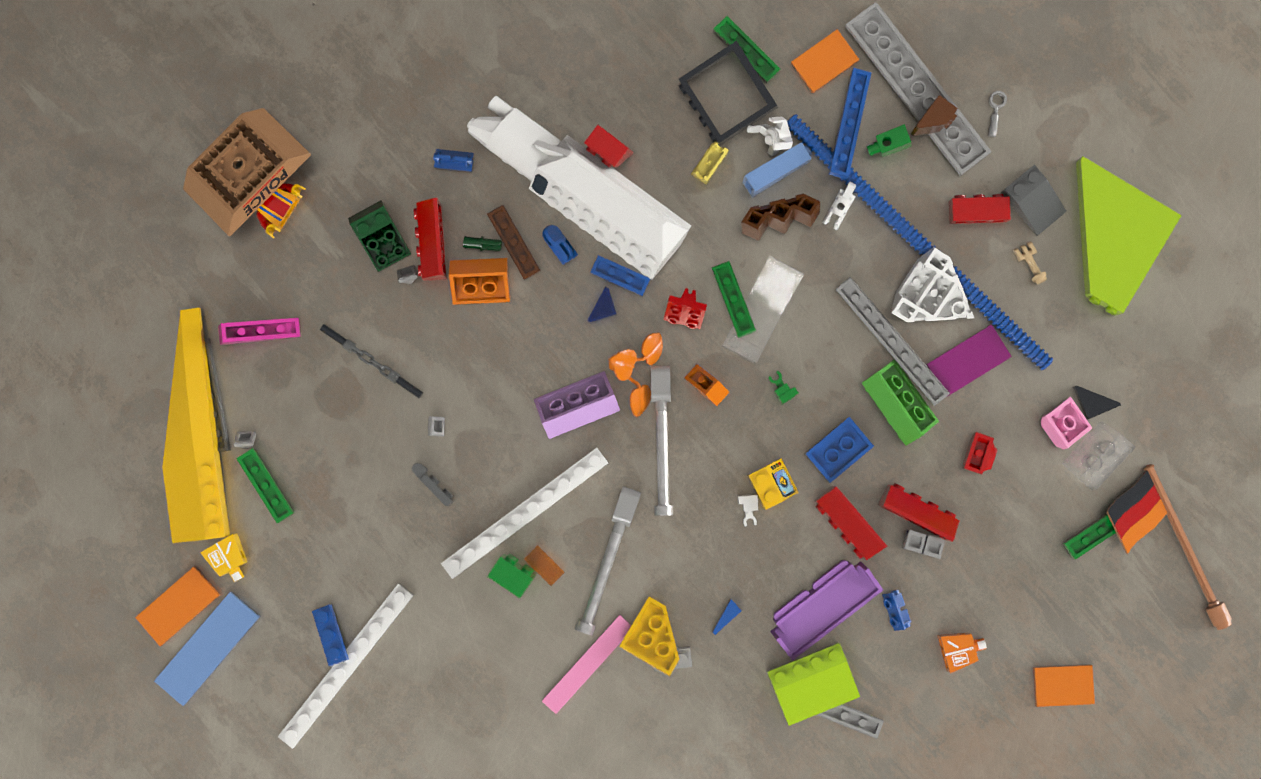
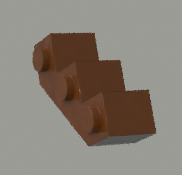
[741,193,820,241]

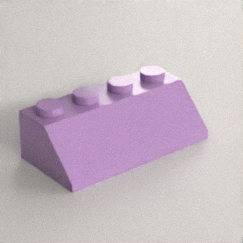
[534,371,620,439]

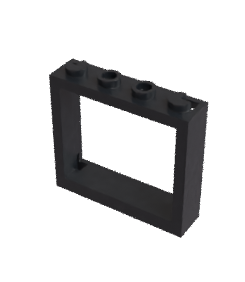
[678,41,778,145]

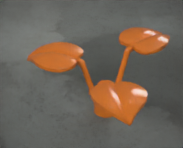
[609,332,663,417]

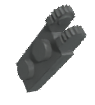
[411,463,454,506]

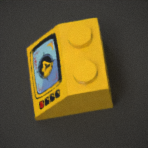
[747,458,799,510]

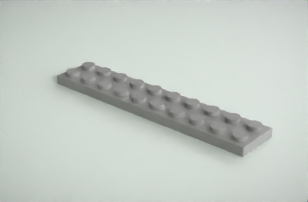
[845,2,991,176]

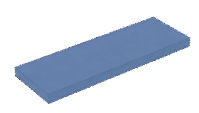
[154,592,260,706]

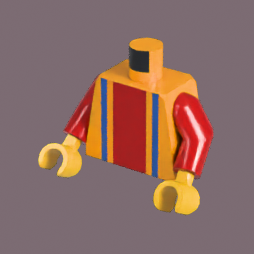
[256,183,306,239]

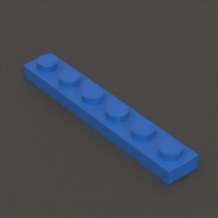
[829,68,871,179]

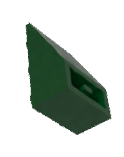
[348,200,411,272]

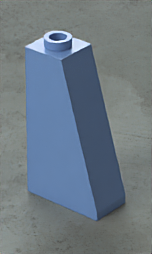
[742,142,812,198]

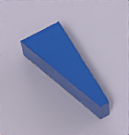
[712,598,742,635]

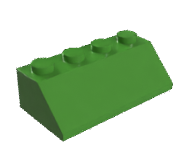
[862,359,939,446]

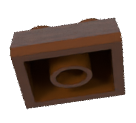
[910,95,958,136]

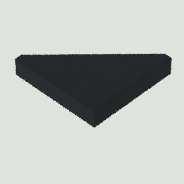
[1073,386,1121,419]

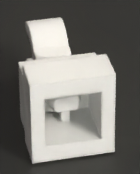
[737,494,758,527]

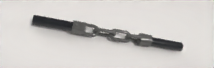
[320,324,423,399]

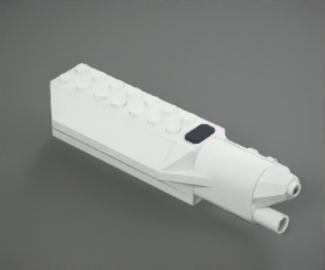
[467,96,691,279]

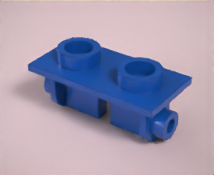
[433,149,474,172]
[882,589,911,631]

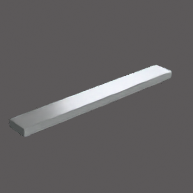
[835,277,950,406]

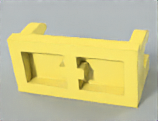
[691,142,729,185]

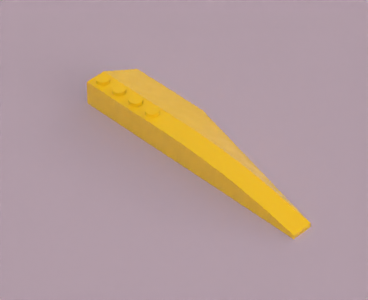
[162,308,230,543]

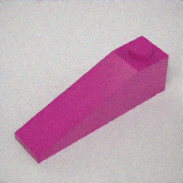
[218,318,300,345]

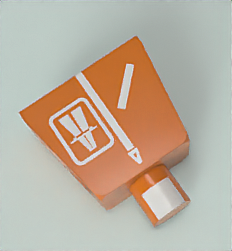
[937,633,987,673]

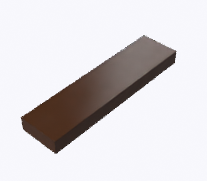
[487,205,541,280]

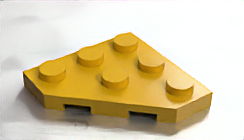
[619,597,679,677]

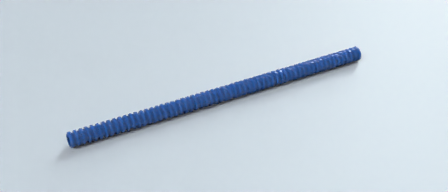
[787,114,1053,371]

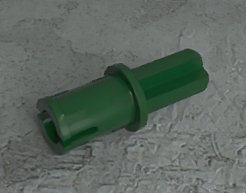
[463,236,502,252]

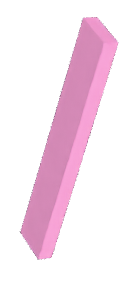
[542,615,632,714]

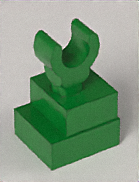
[768,371,799,405]

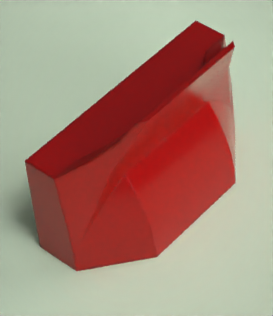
[963,432,997,475]

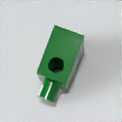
[866,124,911,157]

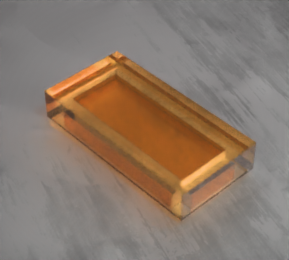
[524,545,565,586]

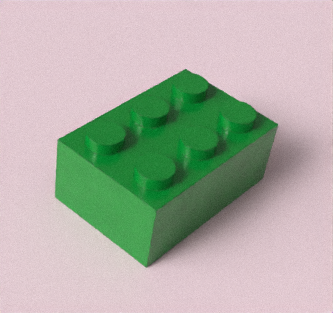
[487,553,536,598]

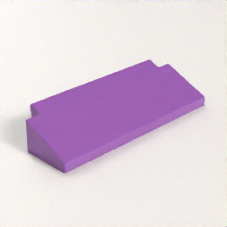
[770,560,883,661]

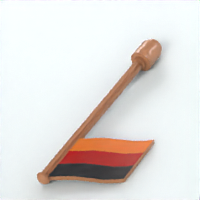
[1106,464,1232,630]

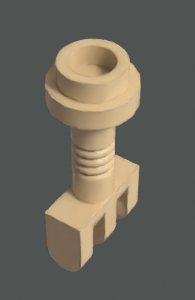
[1013,241,1047,285]

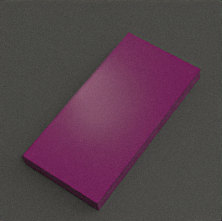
[926,324,1012,397]

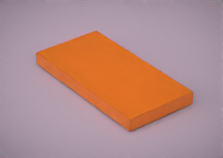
[135,566,220,646]

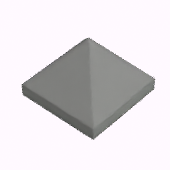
[397,265,417,284]
[427,416,445,436]
[234,431,256,449]

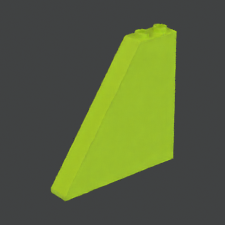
[1076,156,1182,316]

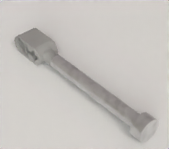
[651,365,674,516]
[575,486,641,635]

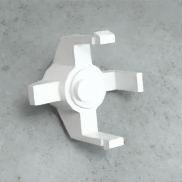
[747,116,793,156]

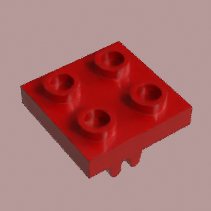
[664,288,707,329]

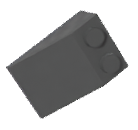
[1000,164,1067,236]

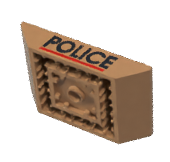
[183,108,311,237]

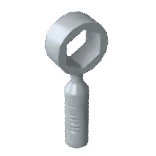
[988,91,1007,137]

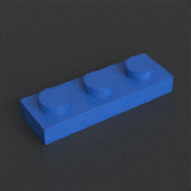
[590,255,650,297]
[312,604,349,666]

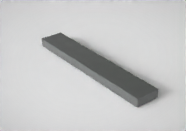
[205,338,231,453]

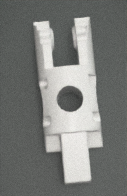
[822,182,856,230]

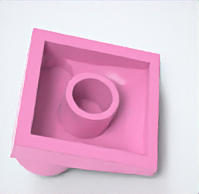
[1041,397,1092,450]

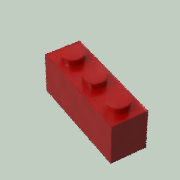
[949,194,1011,224]

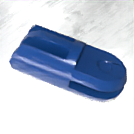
[542,225,578,265]

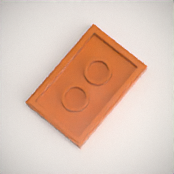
[791,29,859,93]
[1033,664,1095,707]

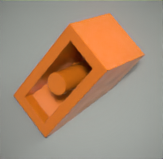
[685,364,729,406]

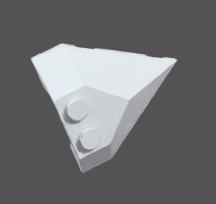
[891,247,974,322]

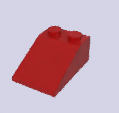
[584,125,634,168]

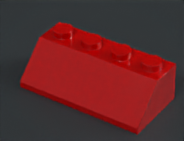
[413,198,447,281]
[878,483,960,542]
[815,486,887,560]

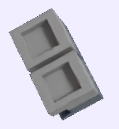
[902,530,945,559]

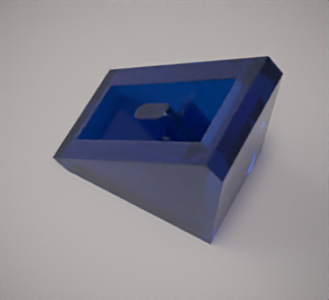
[587,287,617,324]

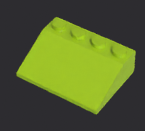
[766,642,860,726]

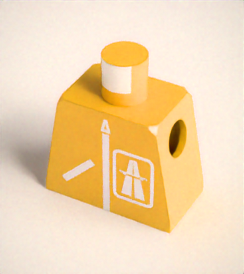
[200,533,247,582]

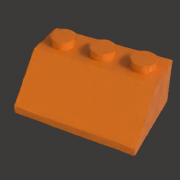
[449,258,510,305]

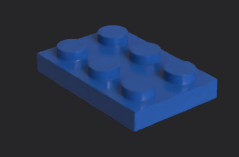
[805,417,874,483]

